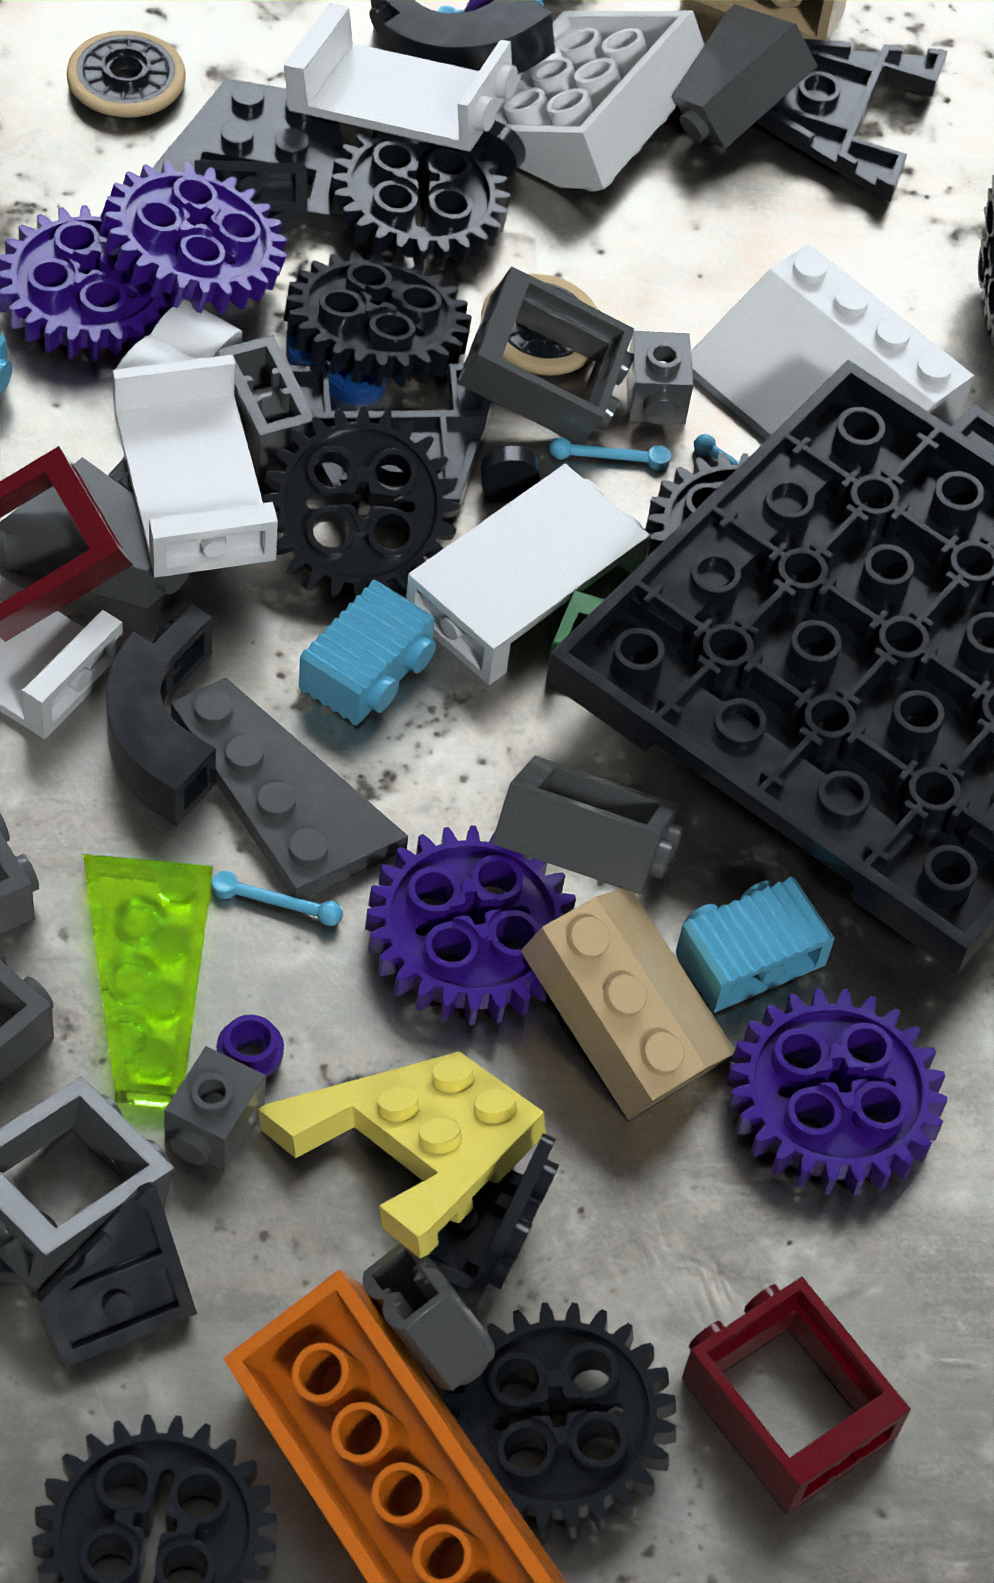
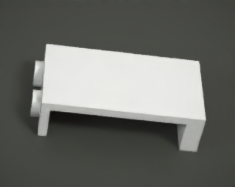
[284,3,518,152]
[113,355,278,578]
[406,464,650,685]
[0,575,123,740]

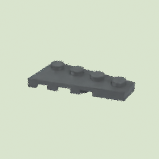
[171,678,408,899]

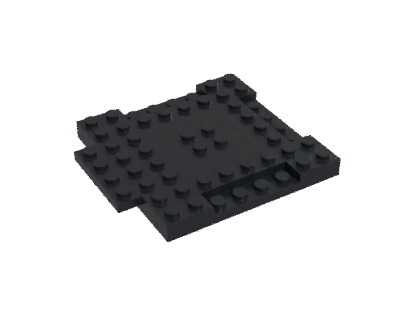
[547,360,994,975]

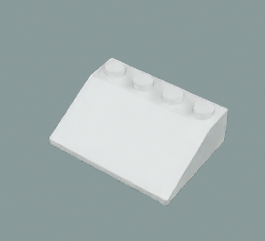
[495,11,705,191]
[691,243,974,440]

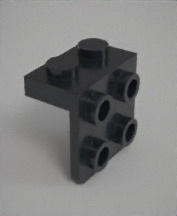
[428,1133,559,1307]

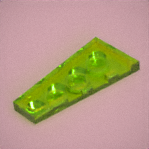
[83,854,213,1107]

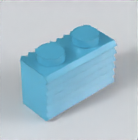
[299,580,436,725]
[676,877,835,1013]

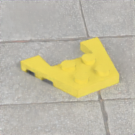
[258,1051,546,1259]

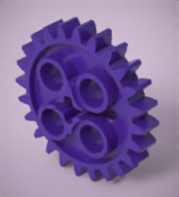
[99,161,287,314]
[0,205,173,361]
[365,825,576,1025]
[726,988,948,1196]

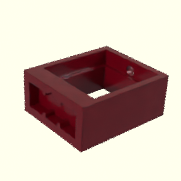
[0,446,133,642]
[682,1276,911,1514]

